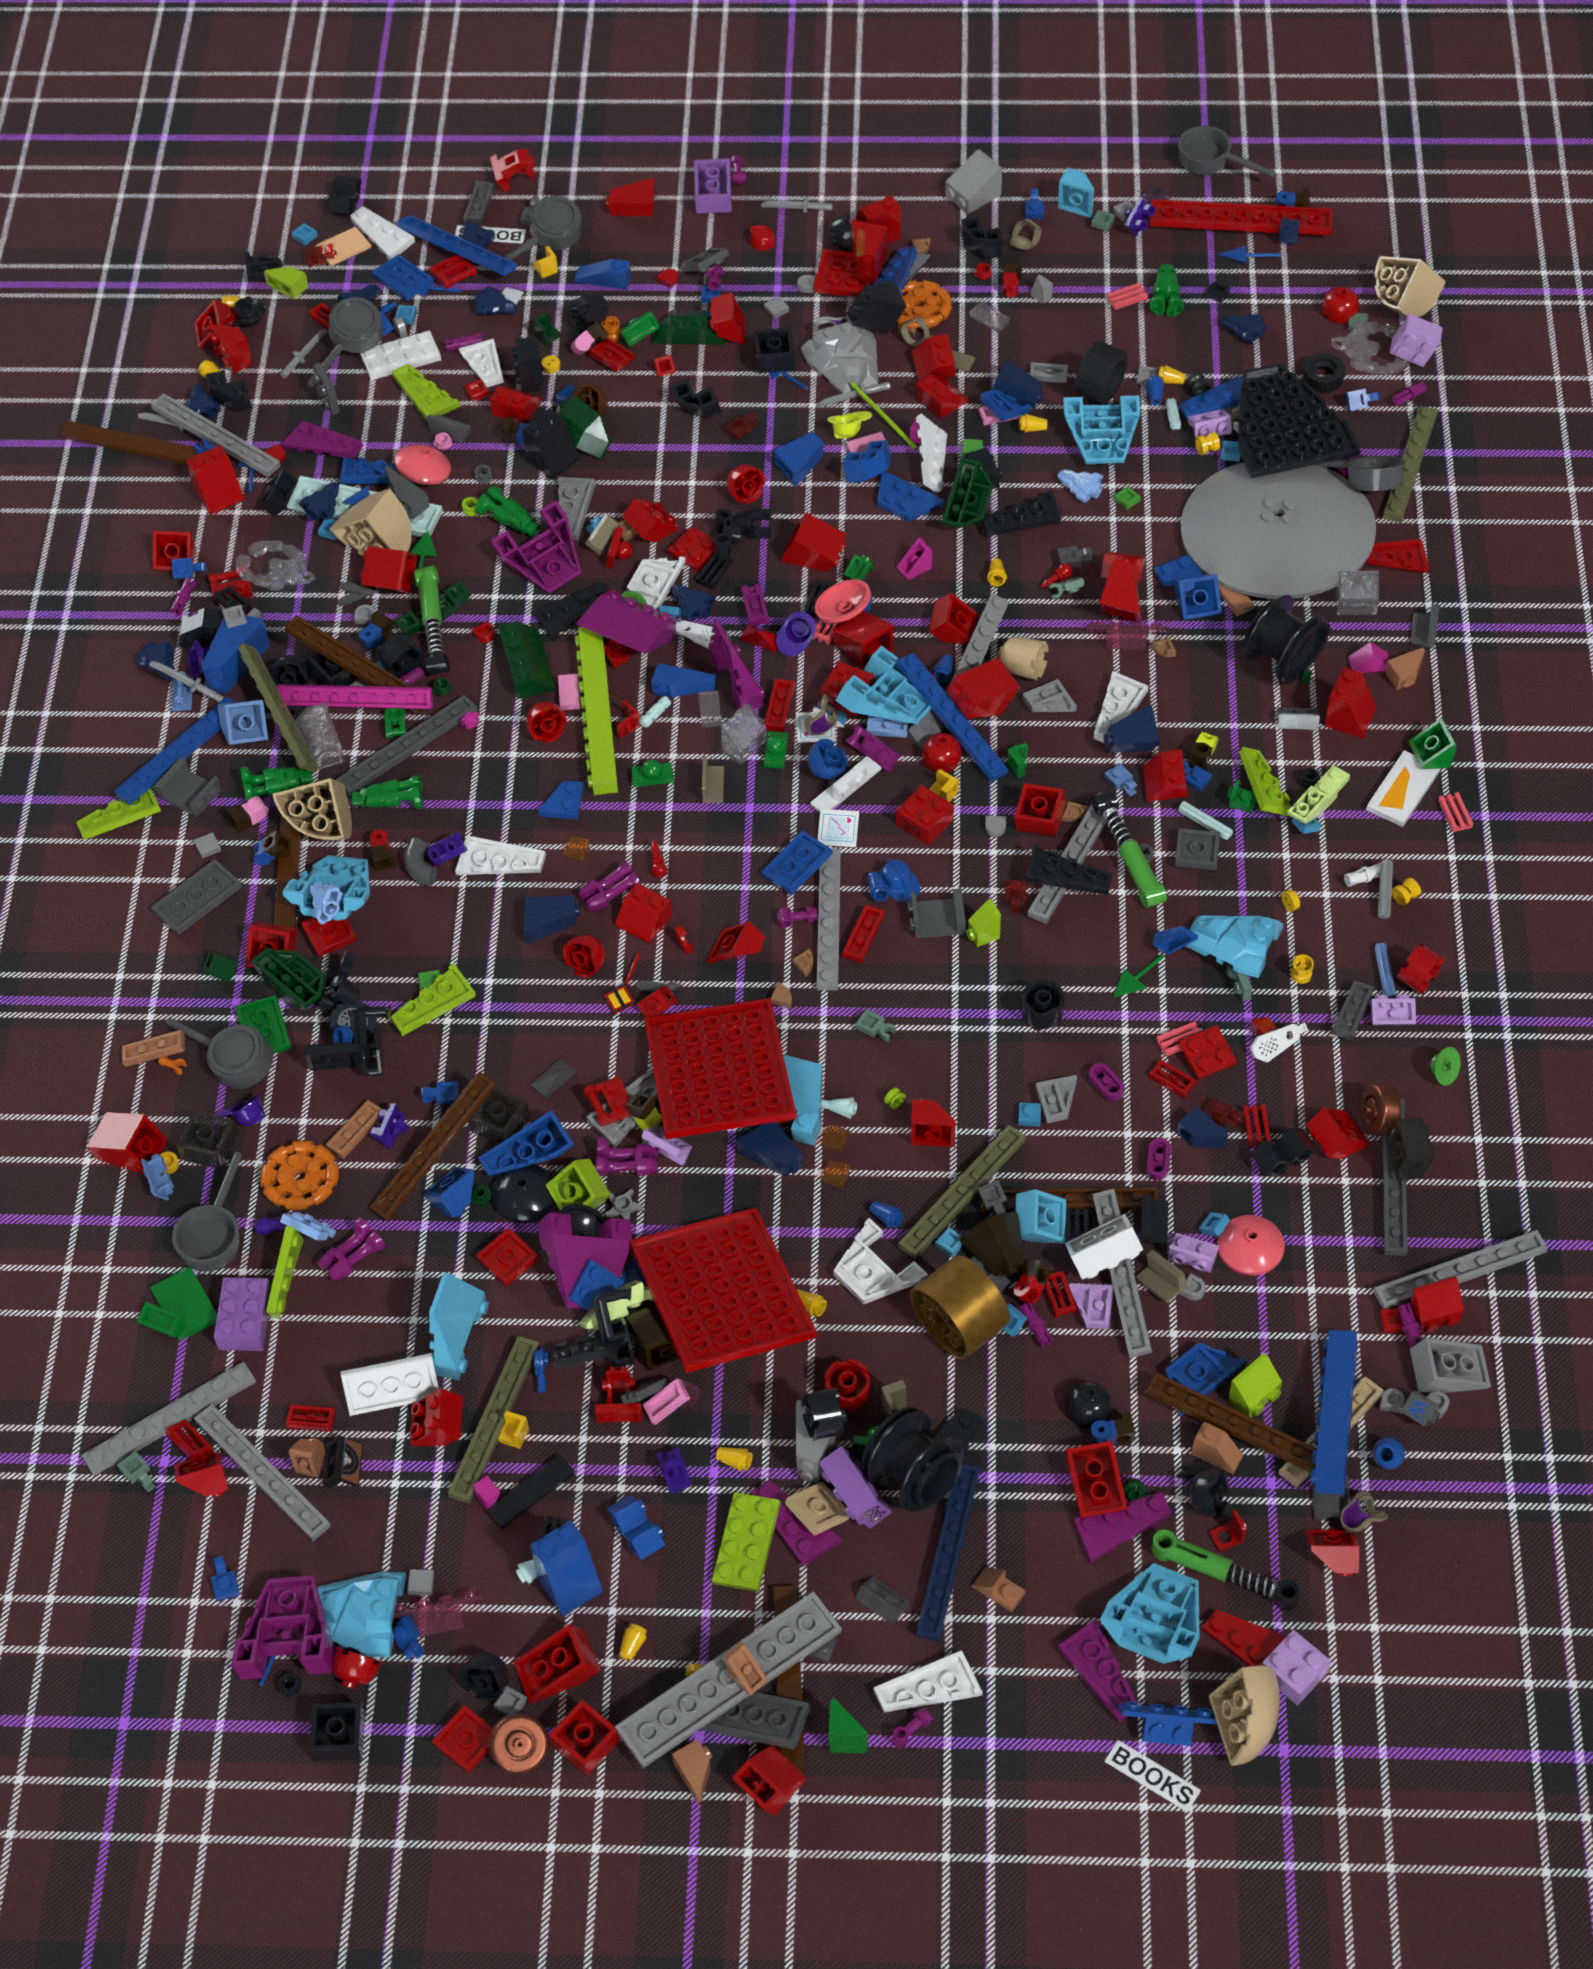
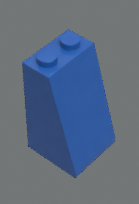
[201,615,270,694]
[530,1520,603,1617]

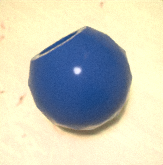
[1373,1437,1405,1470]

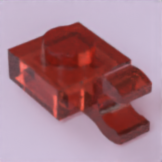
[305,244,337,267]
[725,412,759,441]
[1005,880,1026,914]
[1205,1098,1244,1127]

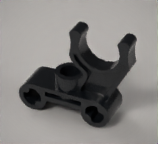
[714,508,772,559]
[314,951,360,1015]

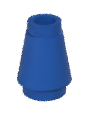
[1145,376,1164,405]
[932,655,953,683]
[867,872,890,902]
[869,1201,904,1228]

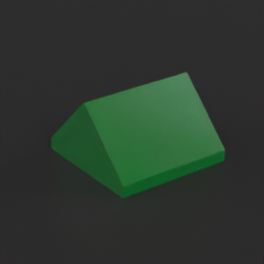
[1408,718,1457,769]
[829,1698,868,1754]

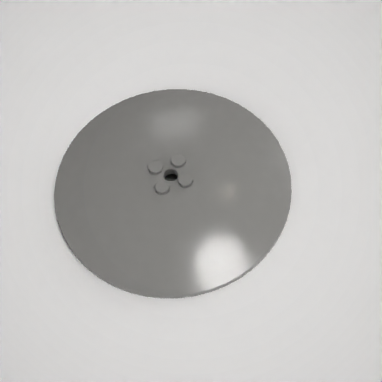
[1181,462,1376,599]

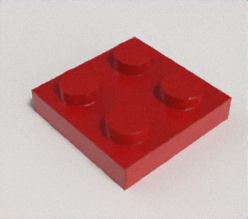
[667,526,714,572]
[301,917,357,957]
[1178,1025,1237,1081]
[475,1228,539,1287]
[432,1705,493,1774]

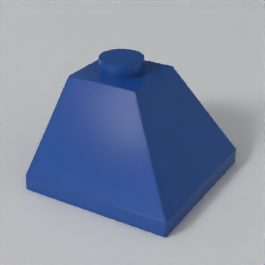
[1173,574,1222,620]
[422,1167,474,1218]

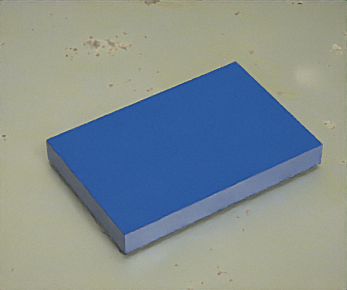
[371,254,434,301]
[761,830,833,895]

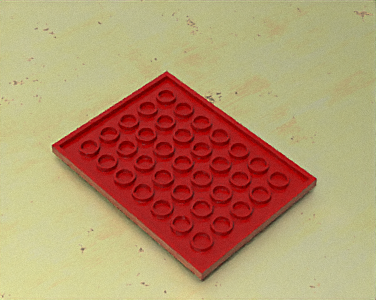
[644,998,797,1139]
[629,1208,817,1373]

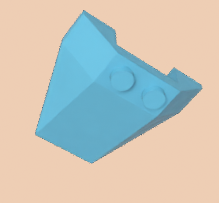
[1100,1563,1200,1664]

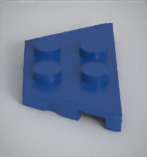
[877,471,945,522]
[1165,1342,1246,1417]

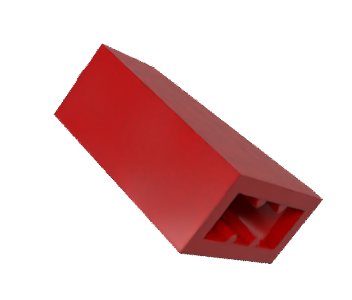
[606,178,656,217]

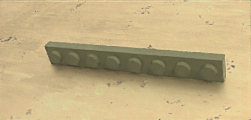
[1383,406,1438,523]
[238,643,319,772]
[898,1125,1026,1260]
[448,1336,540,1504]

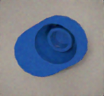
[879,858,920,902]

